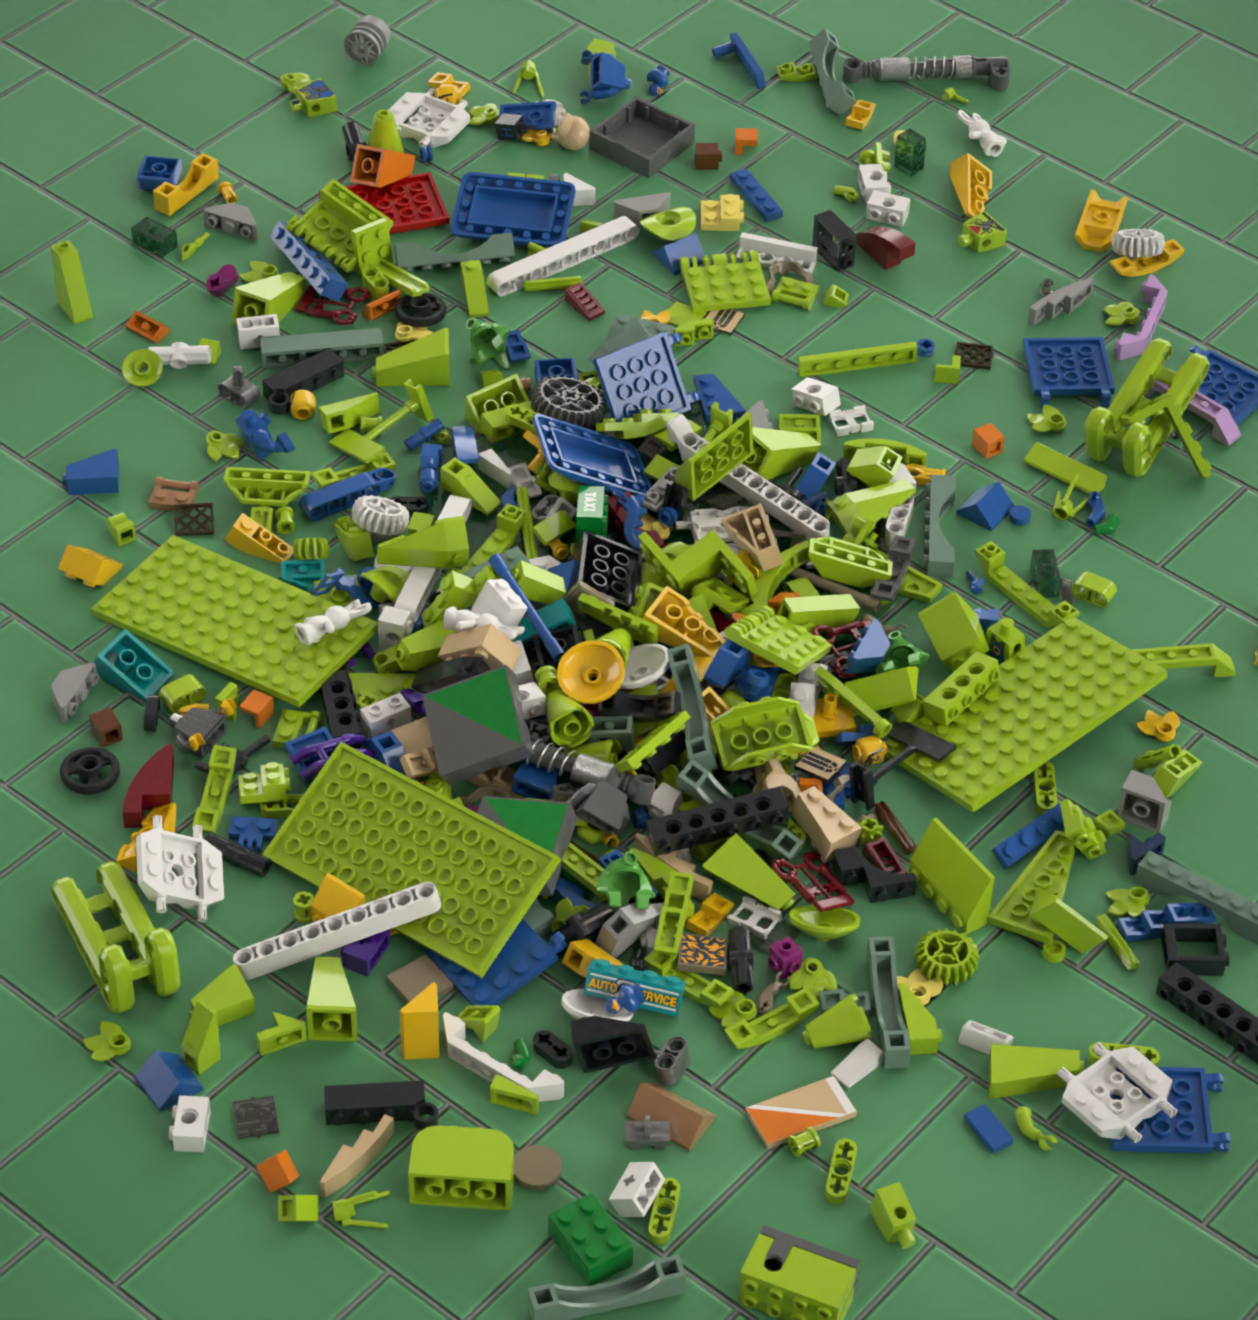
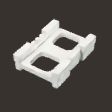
[828,405,874,437]
[727,896,782,940]

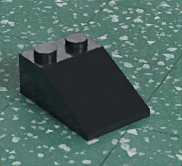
[571,1016,656,1073]

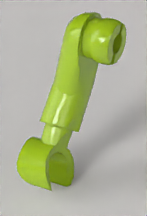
[1014,1106,1057,1150]

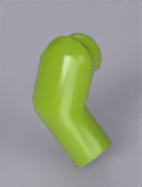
[576,825,606,844]

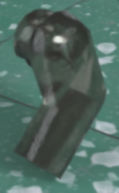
[1040,278,1054,297]
[1057,578,1074,604]

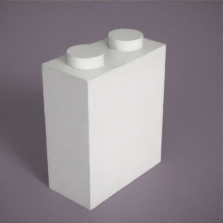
[471,579,528,626]

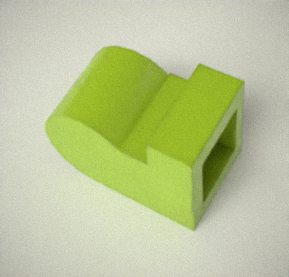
[106,512,136,546]

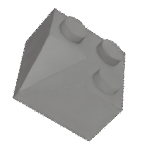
[1117,770,1172,833]

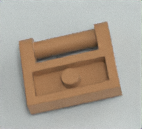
[149,476,199,513]

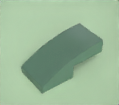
[820,988,872,1017]

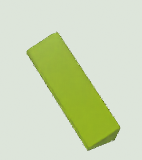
[1023,442,1107,494]

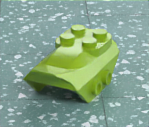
[710,696,820,771]

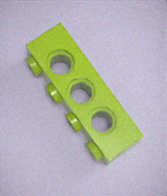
[923,651,1000,727]

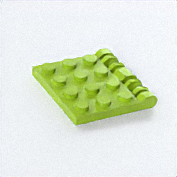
[679,250,771,313]
[724,605,832,675]

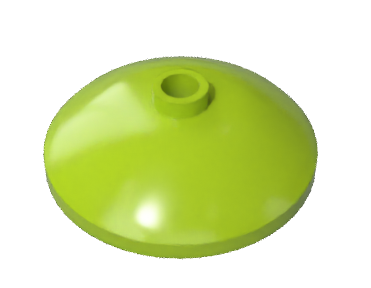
[789,905,861,941]

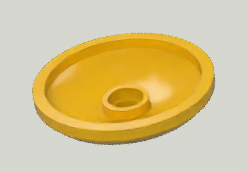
[557,640,625,704]

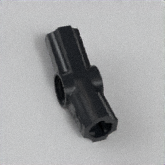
[342,122,367,163]
[545,900,614,955]

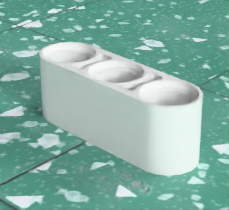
[884,496,914,547]

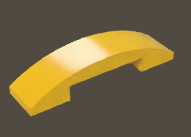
[1109,239,1185,277]

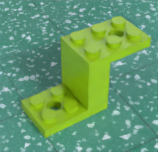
[638,530,758,598]

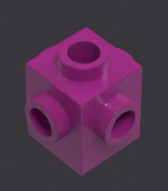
[768,936,803,980]

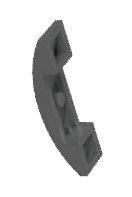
[871,535,916,601]

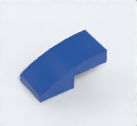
[505,330,531,362]
[834,725,876,745]

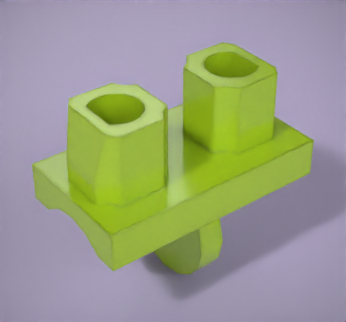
[859,142,891,174]
[842,516,879,549]

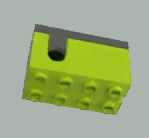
[738,1225,861,1320]

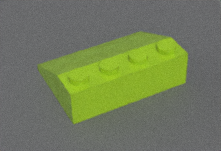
[674,412,754,501]
[908,817,995,935]

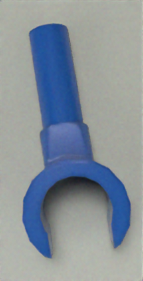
[966,570,984,594]

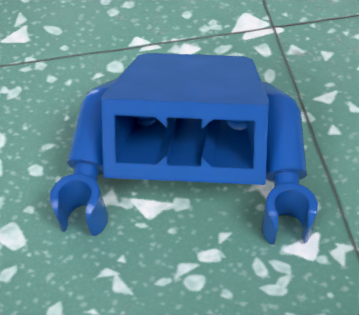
[580,50,632,104]

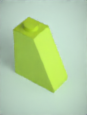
[188,964,255,1026]

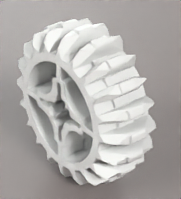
[1112,228,1165,258]
[352,495,409,536]

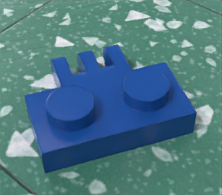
[229,816,278,852]

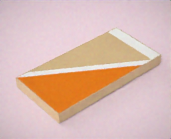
[745,1075,857,1150]

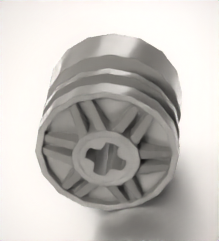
[344,15,391,65]

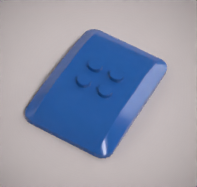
[451,172,576,247]
[532,413,652,496]

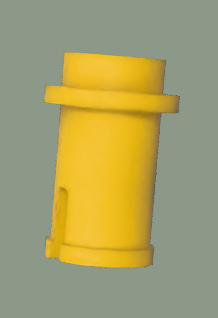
[218,181,238,203]
[548,537,569,560]

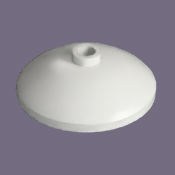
[620,644,670,689]
[561,989,634,1021]

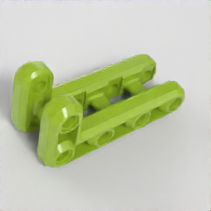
[1085,338,1210,478]
[51,861,180,1014]

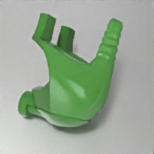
[466,318,510,369]
[875,631,930,674]
[597,851,656,913]

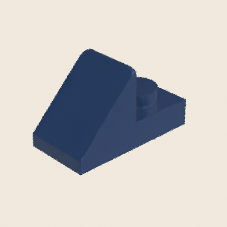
[1127,832,1166,876]

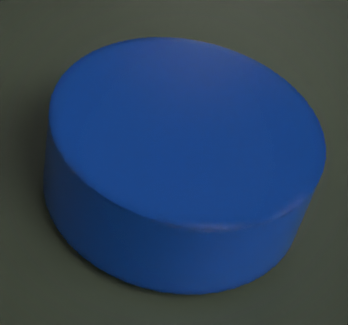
[1009,505,1031,525]

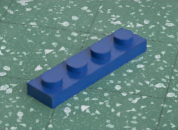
[730,169,783,222]
[991,803,1064,869]

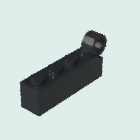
[262,348,344,415]
[324,1080,439,1130]

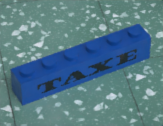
[270,220,348,301]

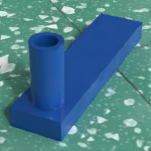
[712,32,766,89]

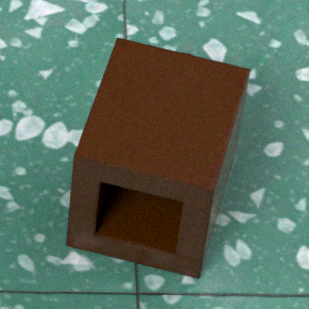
[695,143,722,170]
[89,707,123,748]

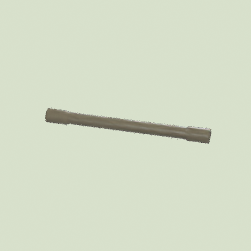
[788,567,882,612]

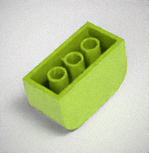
[408,1125,514,1211]

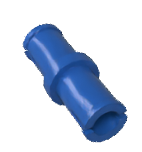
[404,418,445,452]

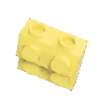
[701,194,744,231]

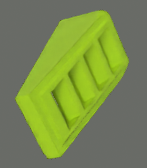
[490,1075,539,1115]

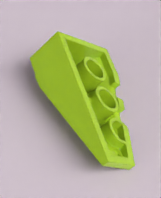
[827,479,916,538]
[377,516,469,568]

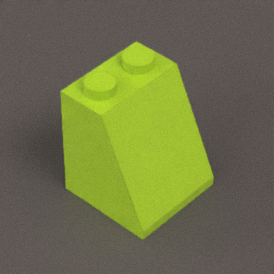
[918,591,989,672]

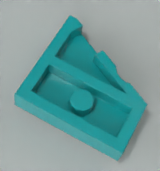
[281,559,325,593]

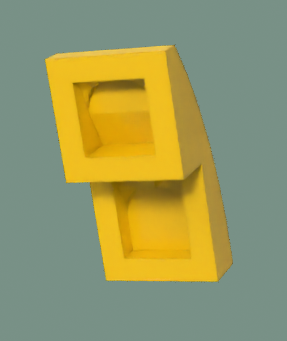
[428,72,471,96]
[845,99,876,130]
[686,893,734,936]

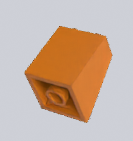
[350,144,415,188]

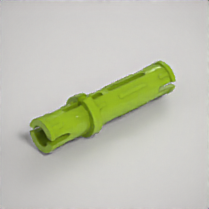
[1134,744,1182,770]

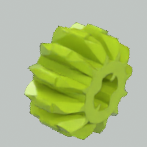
[293,538,329,560]

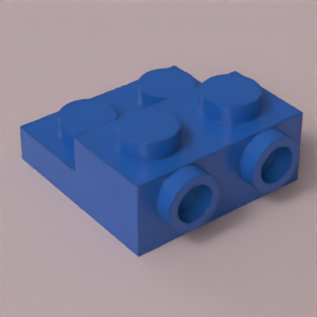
[285,727,336,785]

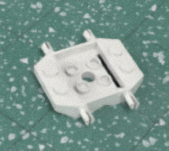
[388,88,470,148]
[675,506,777,556]
[136,815,224,922]
[1057,1042,1178,1143]

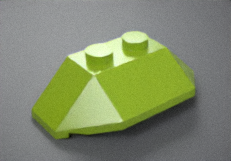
[223,467,311,506]
[808,536,893,588]

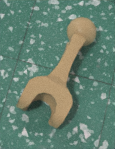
[753,759,801,812]

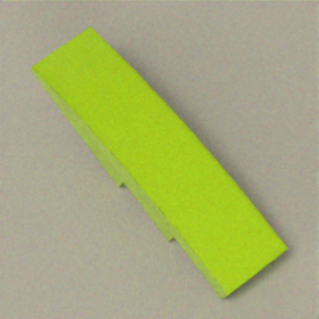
[654,871,694,955]

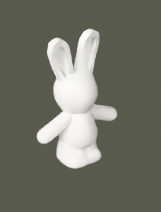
[957,110,1007,157]
[294,599,372,645]
[444,606,525,640]

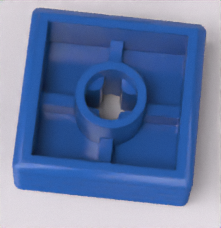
[136,155,182,191]
[534,358,578,384]

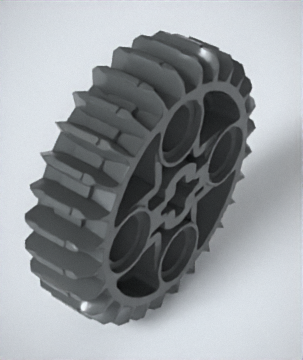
[530,375,607,429]

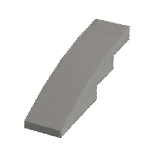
[1027,278,1094,326]

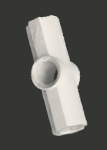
[148,342,211,369]

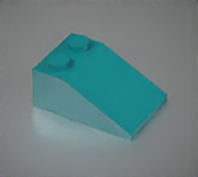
[93,629,175,702]

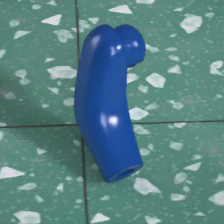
[500,487,519,508]
[1086,491,1106,528]

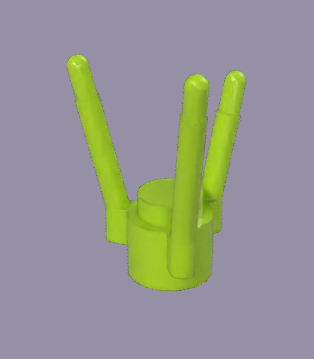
[512,60,544,98]
[1051,473,1089,520]
[333,1190,390,1229]

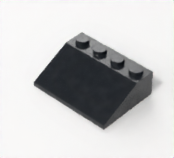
[572,529,643,613]

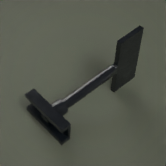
[662,481,742,527]
[849,721,957,811]

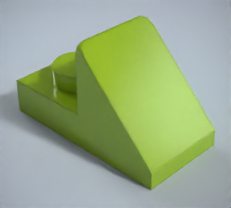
[457,1005,501,1043]
[256,1012,307,1056]

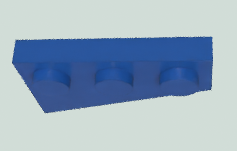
[499,101,557,133]
[693,373,746,422]

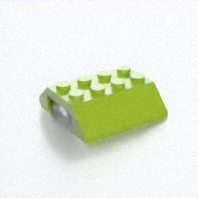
[285,179,394,272]

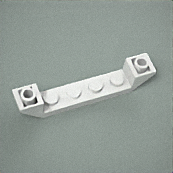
[443,1012,564,1103]

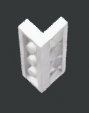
[736,232,818,274]

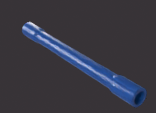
[488,553,565,662]

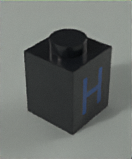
[494,113,526,141]

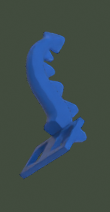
[606,484,647,550]
[310,568,392,609]

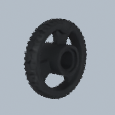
[395,293,446,327]
[60,747,120,795]

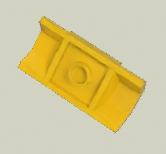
[1074,189,1128,252]

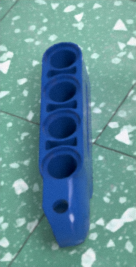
[298,467,396,521]

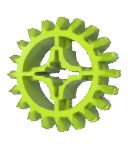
[914,927,979,987]

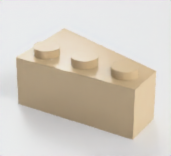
[721,503,784,571]
[438,624,522,671]
[791,786,862,863]

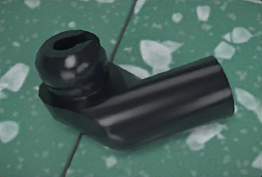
[629,947,646,971]

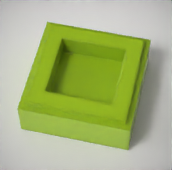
[1093,809,1126,838]

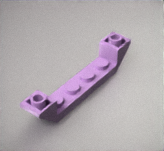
[1114,274,1168,361]
[1145,381,1241,446]

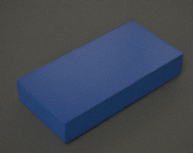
[964,1104,1014,1154]

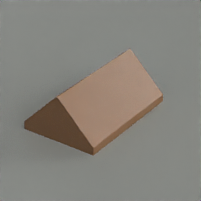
[626,1082,716,1151]

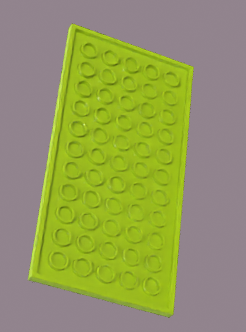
[91,535,378,708]
[885,617,1168,812]
[262,742,561,979]

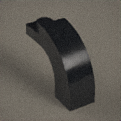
[598,690,681,723]

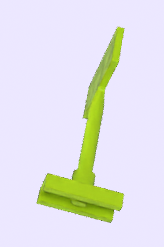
[329,379,434,464]
[643,402,733,501]

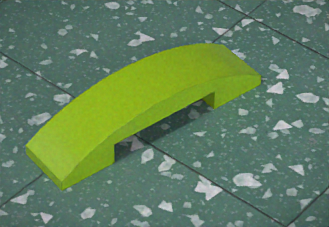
[843,438,927,468]
[311,452,396,488]
[192,745,237,833]
[644,950,734,1007]
[724,987,820,1049]

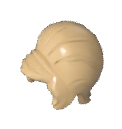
[550,112,590,151]

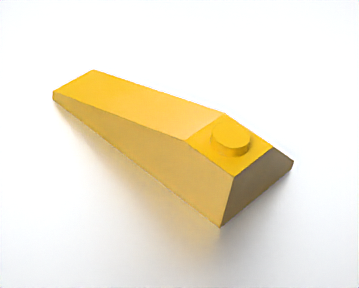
[950,153,992,218]
[643,586,726,657]
[116,802,176,873]

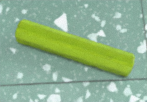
[524,276,582,292]
[1095,914,1139,971]

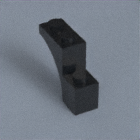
[832,846,917,903]

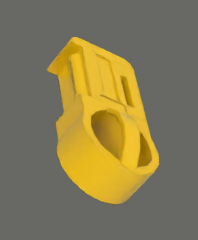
[905,464,946,486]

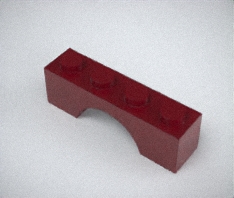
[608,491,665,563]

